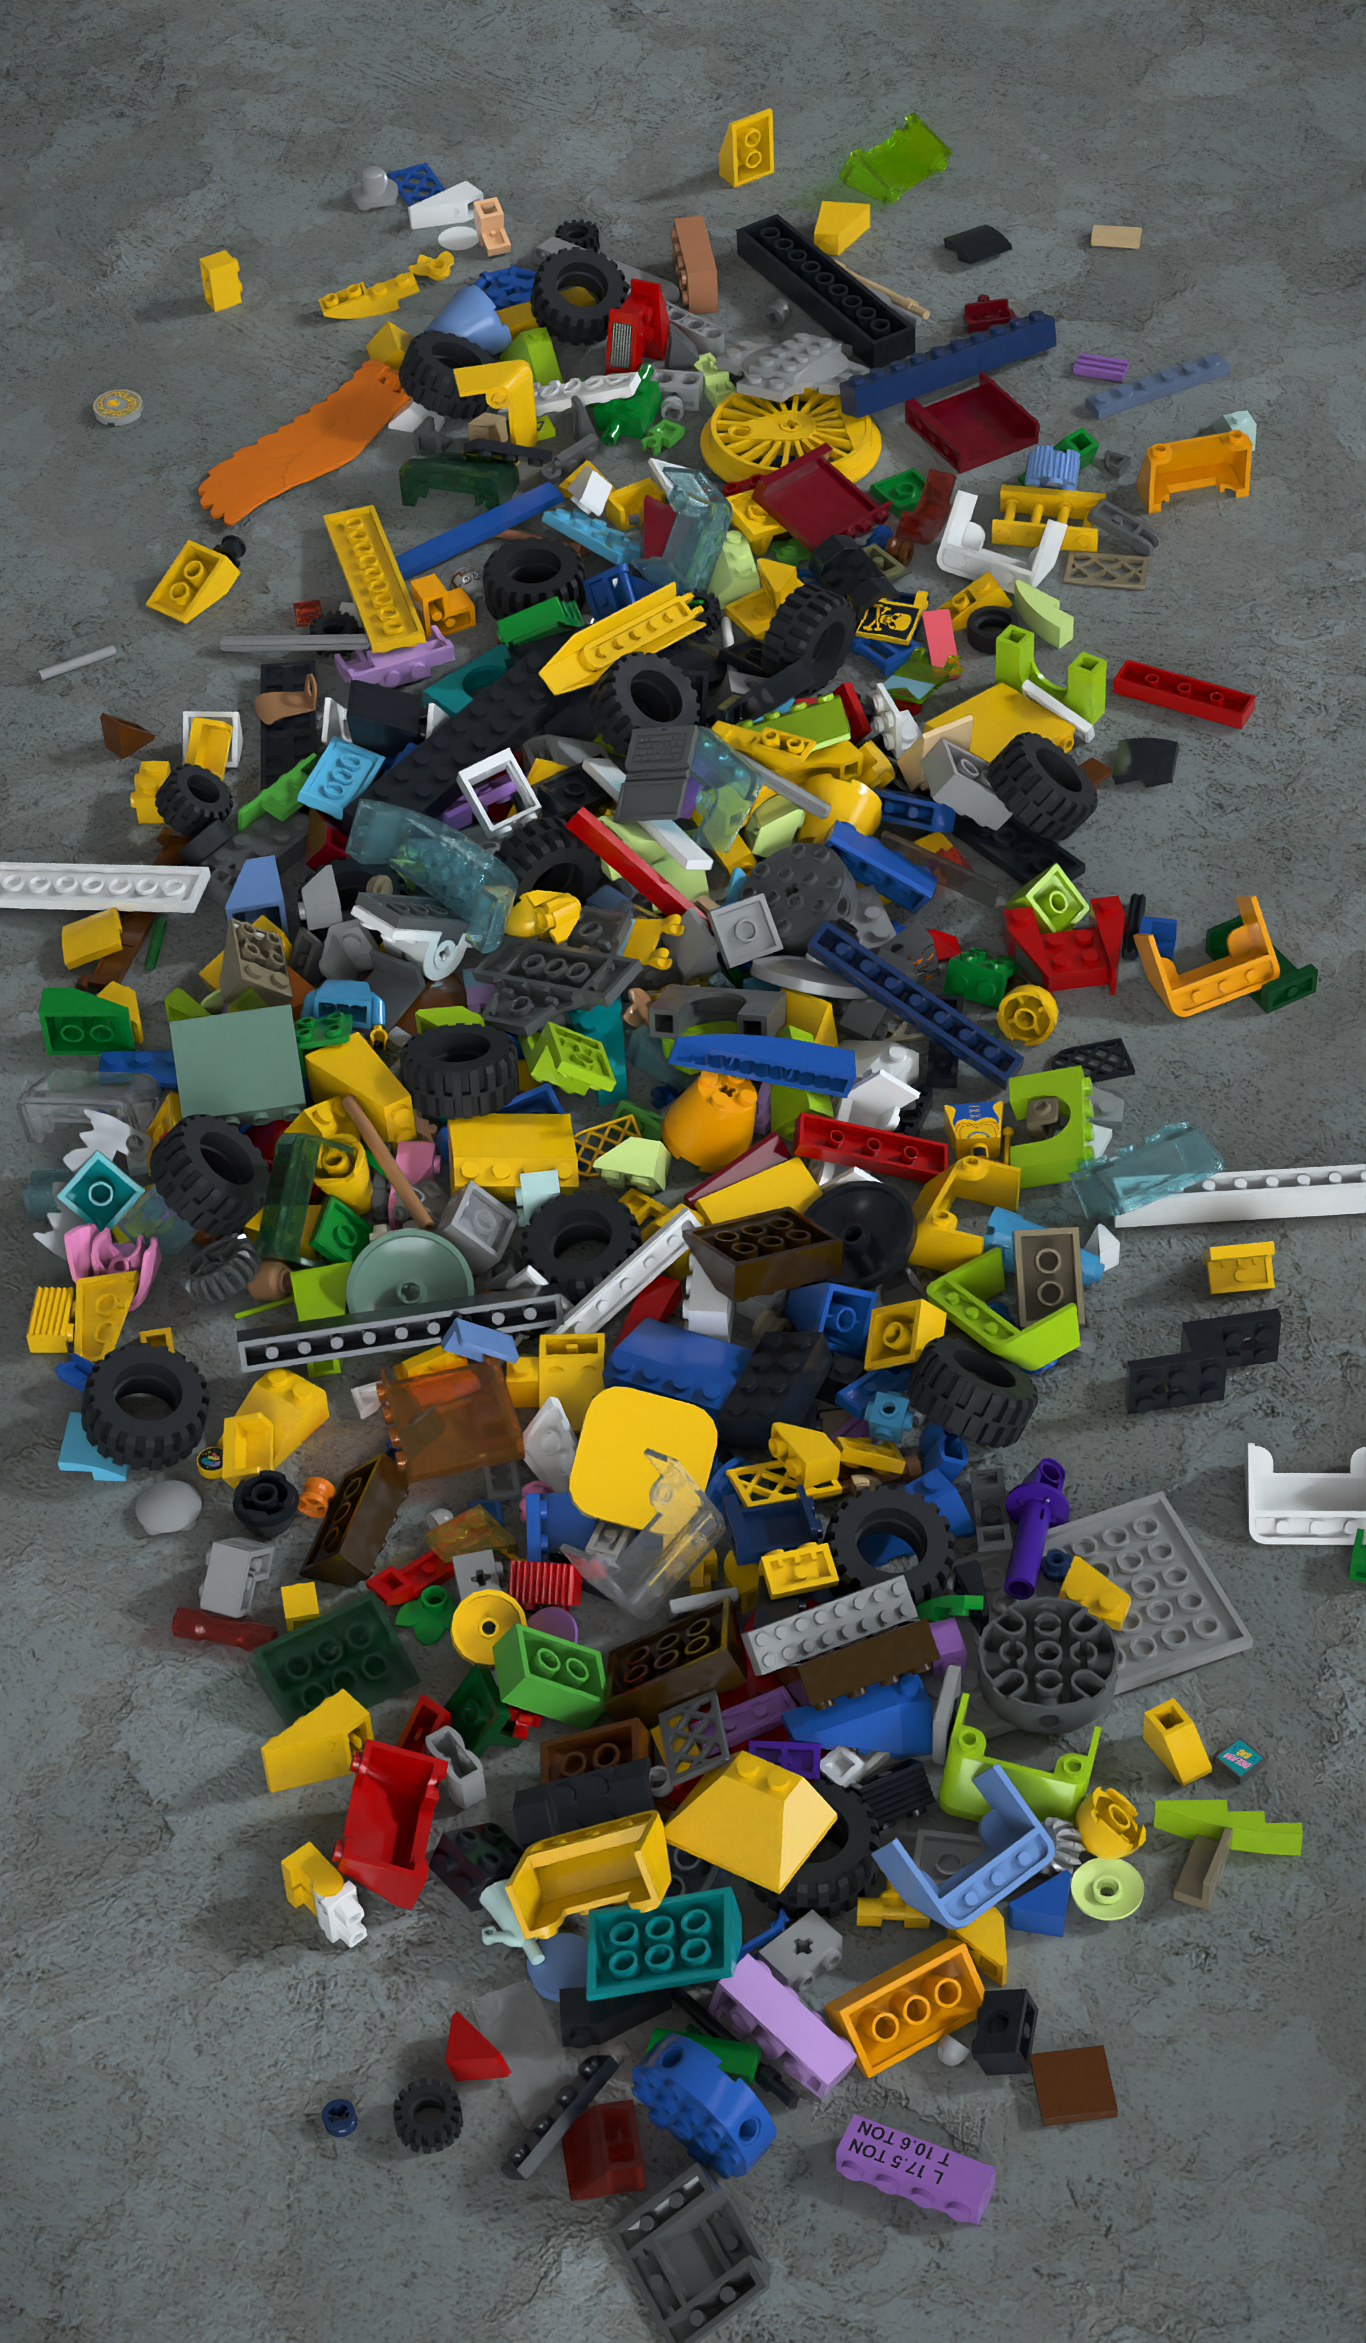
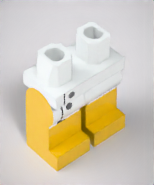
[281,1841,367,1948]

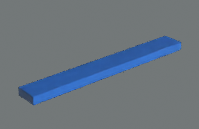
[395,481,564,580]

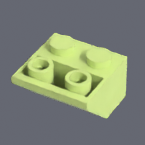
[743,795,805,858]
[593,1136,672,1194]

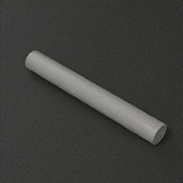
[38,644,117,681]

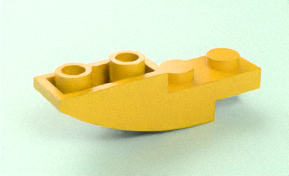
[318,271,420,319]
[704,720,816,769]

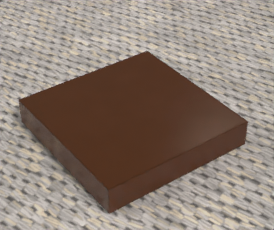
[1030,2045,1118,2126]

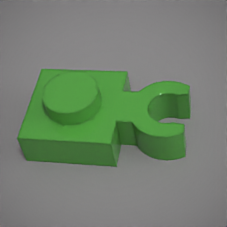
[641,419,685,456]

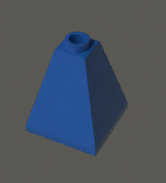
[785,1282,878,1356]

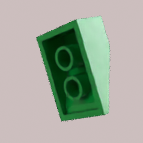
[38,987,136,1055]

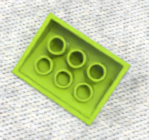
[736,693,851,774]

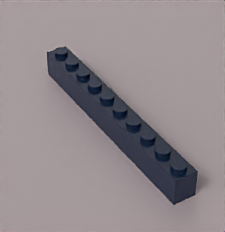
[839,311,1057,418]

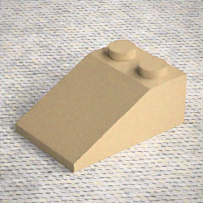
[897,715,973,792]

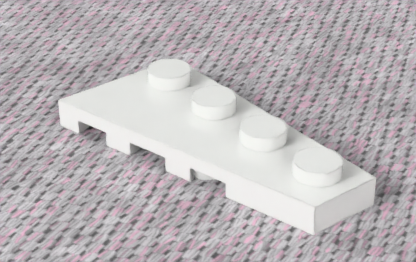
[513,1396,599,1523]

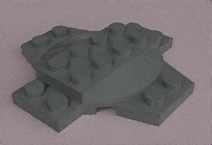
[472,906,643,1037]

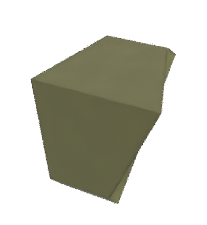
[862,543,912,582]

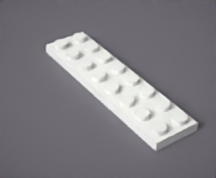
[0,862,211,913]

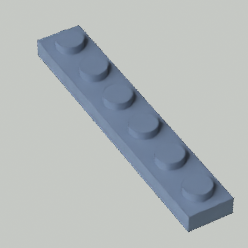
[1085,353,1230,419]

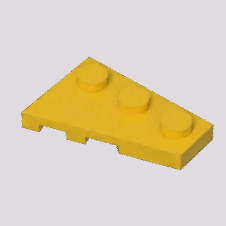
[74,1270,140,1364]

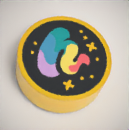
[196,1447,223,1479]

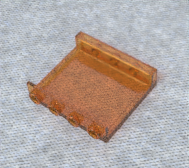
[375,1353,525,1484]

